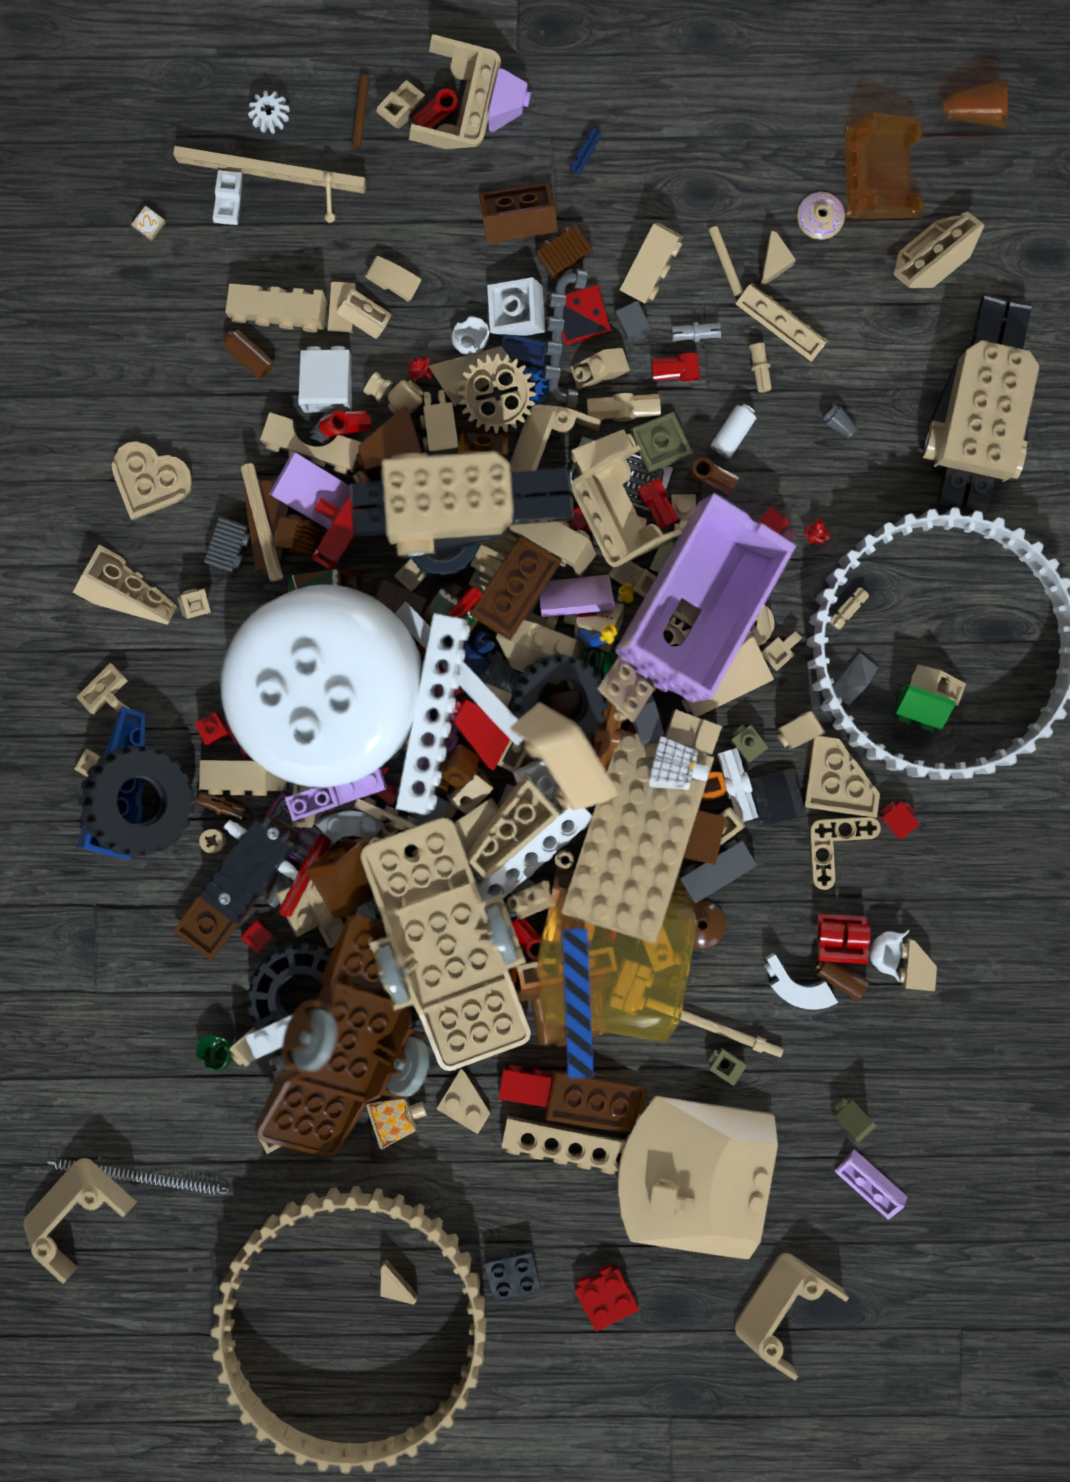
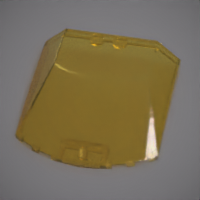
[538,882,697,1042]

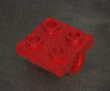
[817,914,870,964]

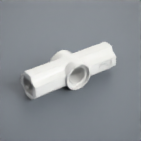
[717,748,758,822]

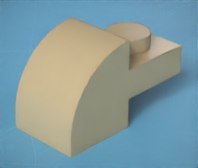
[377,80,425,129]

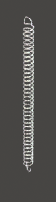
[47,1159,229,1195]

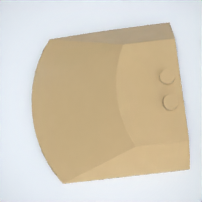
[617,1096,778,1260]

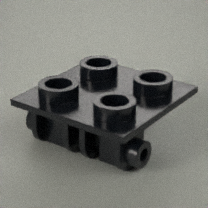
[484,1249,541,1302]

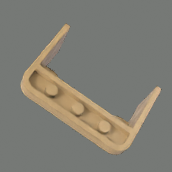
[409,34,501,149]
[509,404,601,498]
[572,445,682,567]
[510,703,617,811]
[24,1158,137,1283]
[734,1253,849,1380]

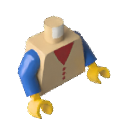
[564,584,635,652]

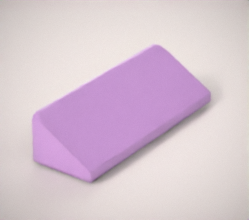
[835,1150,907,1220]

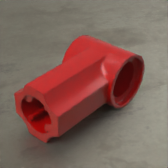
[413,88,459,129]
[652,353,700,382]
[319,410,371,437]
[636,478,679,530]
[512,918,550,961]

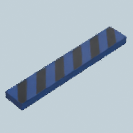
[563,928,593,1078]

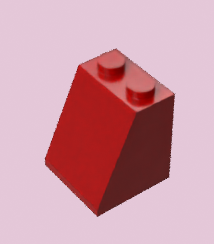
[449,696,511,770]

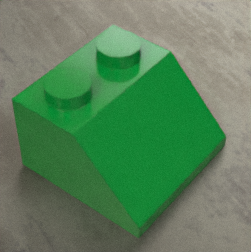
[892,685,956,733]

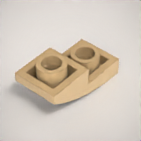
[365,256,422,301]

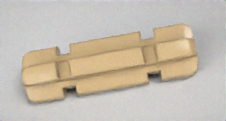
[830,587,869,630]

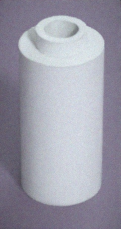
[710,404,756,459]

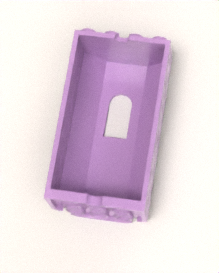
[615,493,796,702]

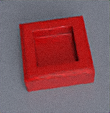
[240,919,275,954]

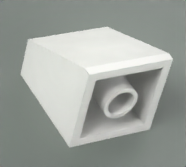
[299,346,352,413]

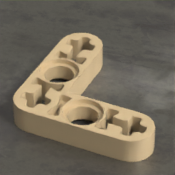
[809,817,881,890]

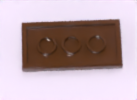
[469,535,562,641]
[544,1070,647,1134]

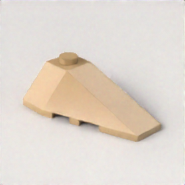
[73,545,177,625]

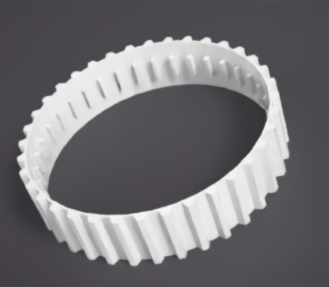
[807,508,1070,780]

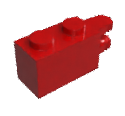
[499,1064,552,1107]

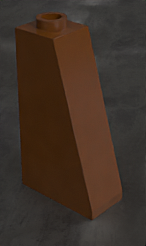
[243,479,291,575]

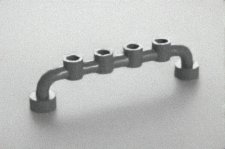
[543,268,587,409]

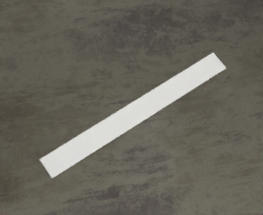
[395,601,523,746]

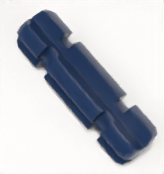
[570,128,601,175]

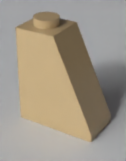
[571,429,636,476]

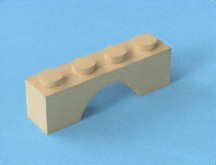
[260,412,361,475]

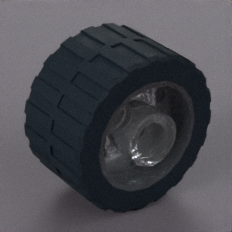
[412,544,480,580]

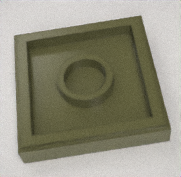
[629,412,693,474]

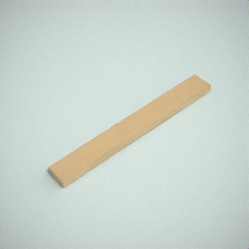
[173,146,367,193]

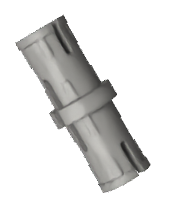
[671,322,721,342]

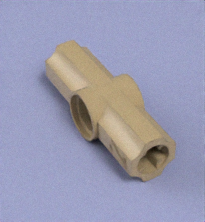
[587,393,661,421]

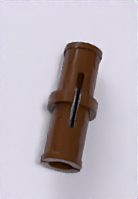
[196,790,247,821]

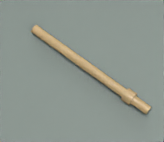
[645,997,784,1058]

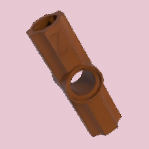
[592,698,622,773]

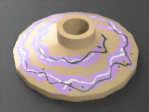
[797,192,845,240]

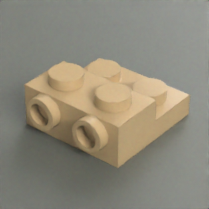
[275,880,338,937]

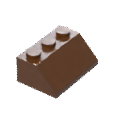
[479,182,558,243]

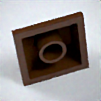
[458,426,509,462]

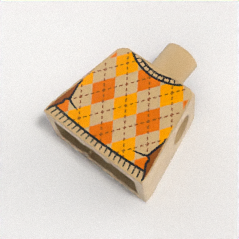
[366,1096,427,1149]

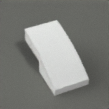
[213,170,242,225]

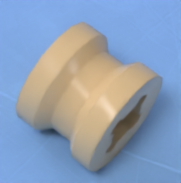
[363,372,393,403]
[199,829,226,853]

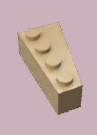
[467,773,560,880]

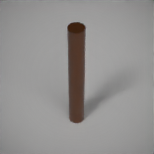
[351,74,369,148]

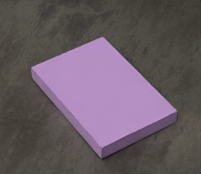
[269,452,350,529]
[539,575,615,617]

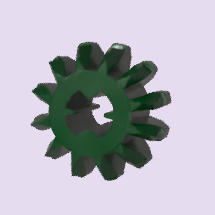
[581,648,619,676]

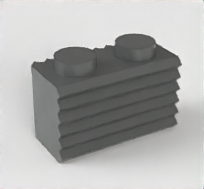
[204,517,251,573]
[478,650,524,694]

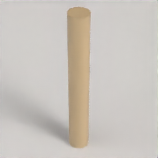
[709,226,743,297]

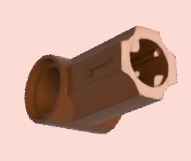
[689,457,739,496]

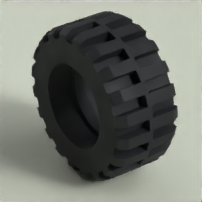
[511,655,608,742]

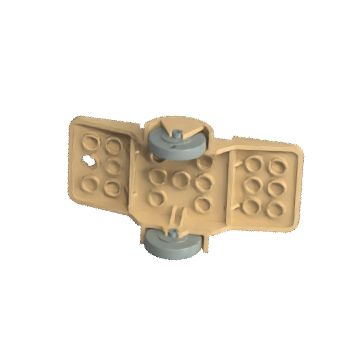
[361,818,531,1071]

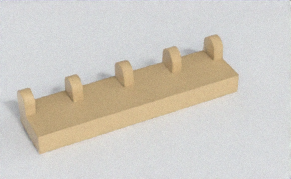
[736,282,828,362]

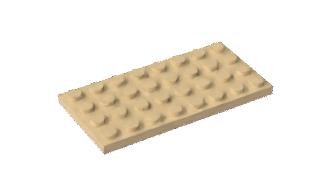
[561,730,714,944]

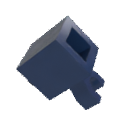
[462,631,495,677]

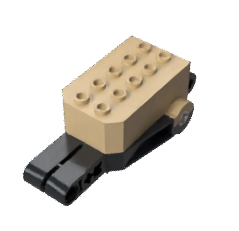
[922,294,1039,515]
[349,452,574,558]

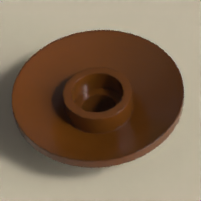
[677,900,726,948]

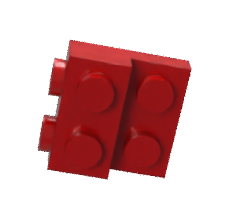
[574,1265,639,1332]

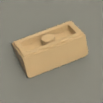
[337,288,392,339]

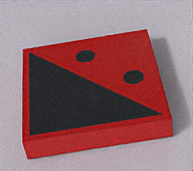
[562,285,611,346]

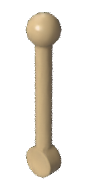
[323,173,335,223]

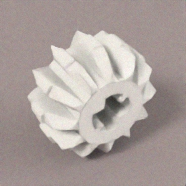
[248,90,290,134]

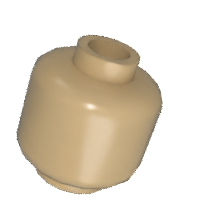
[387,380,423,415]

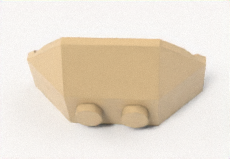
[894,212,984,288]
[495,620,588,685]

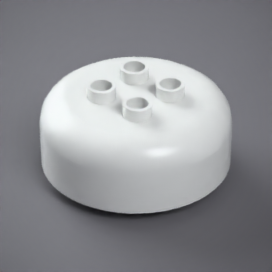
[221,585,423,787]

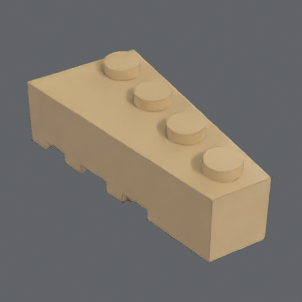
[225,284,327,332]
[507,521,596,578]

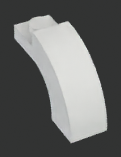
[764,953,838,1009]

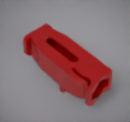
[311,478,374,570]

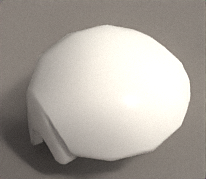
[451,316,490,355]

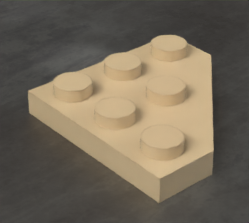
[804,736,880,818]

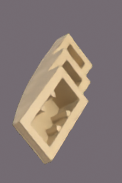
[608,561,701,627]

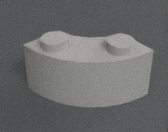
[314,809,385,843]

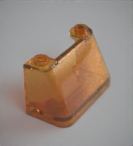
[845,112,924,219]

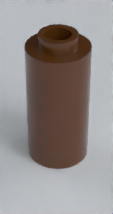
[223,330,275,380]
[814,961,870,1001]

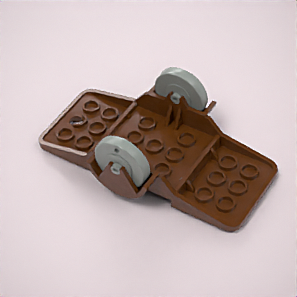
[255,914,429,1157]

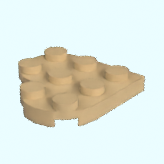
[112,441,192,520]

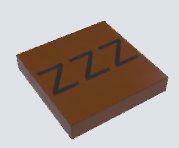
[375,580,427,636]

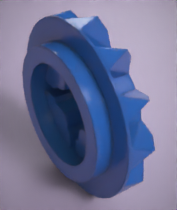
[511,367,549,406]

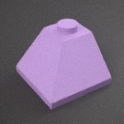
[488,68,531,132]

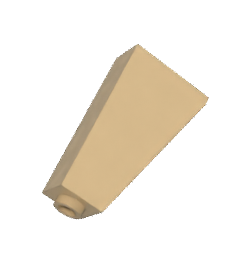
[681,633,774,717]

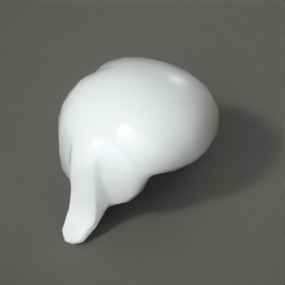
[870,930,909,982]

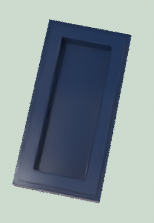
[500,334,548,367]

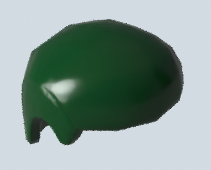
[195,1034,233,1071]

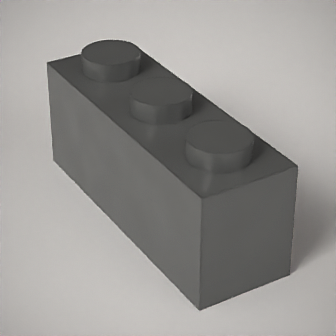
[678,839,757,903]

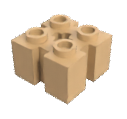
[665,710,722,757]

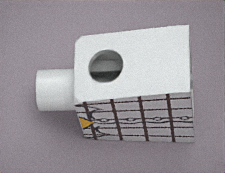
[649,737,710,790]

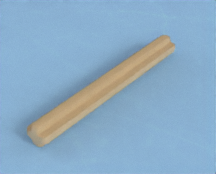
[241,463,283,582]

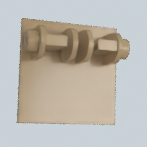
[598,656,654,722]

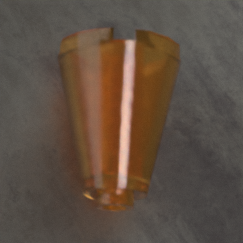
[944,79,1008,129]

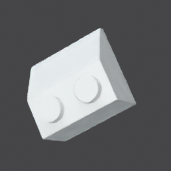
[487,277,545,336]

